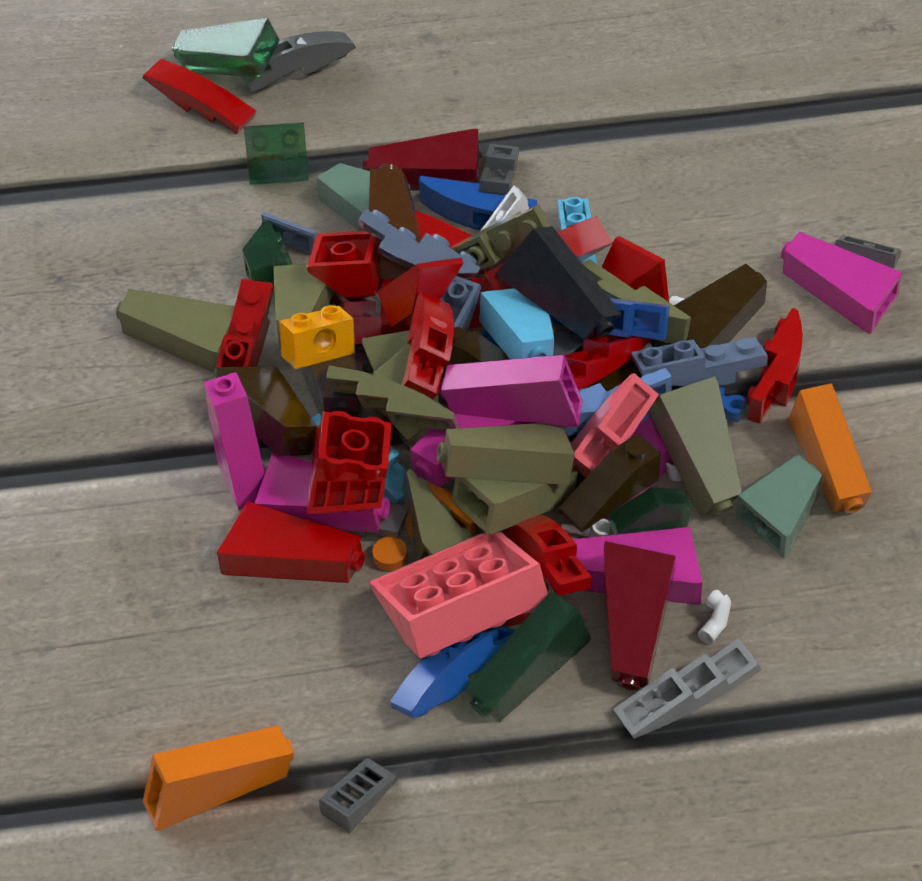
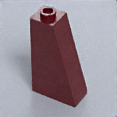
[362,129,479,191]
[604,541,676,690]

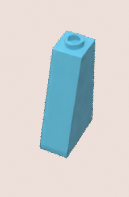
[479,288,554,360]

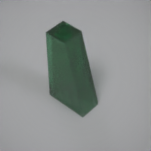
[172,18,280,78]
[465,590,591,722]

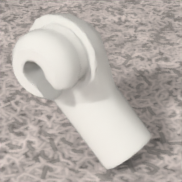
[698,590,732,644]

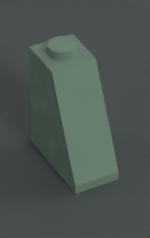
[317,163,410,231]
[736,455,822,558]

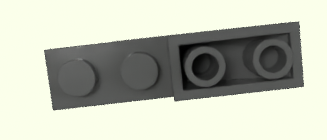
[239,31,356,93]

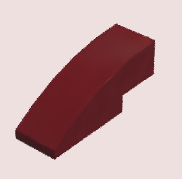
[336,296,382,345]

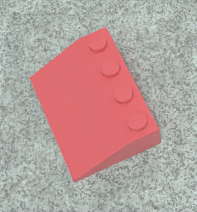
[369,531,549,658]

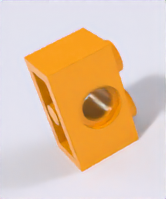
[279,305,355,369]

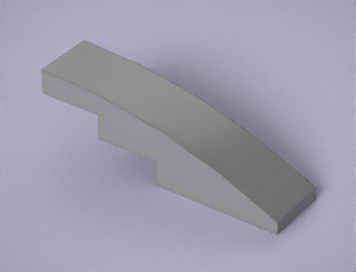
[613,638,762,739]

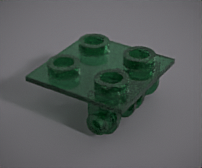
[244,122,309,185]

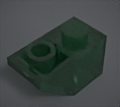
[242,220,292,286]
[608,487,692,535]

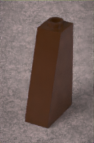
[369,164,423,286]

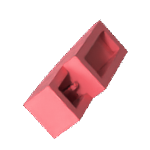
[571,373,659,478]

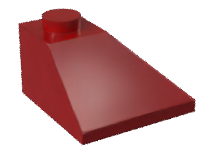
[307,231,380,299]
[602,236,670,303]
[377,257,464,329]

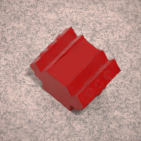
[306,411,392,514]

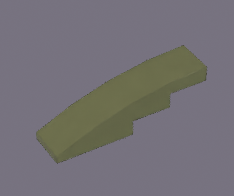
[326,365,460,431]

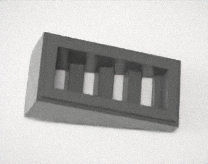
[319,758,397,833]

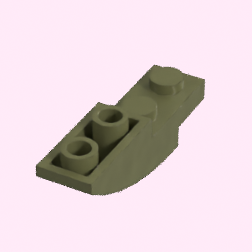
[450,205,551,271]
[582,259,691,344]

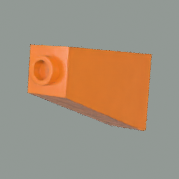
[788,383,872,513]
[143,725,294,831]

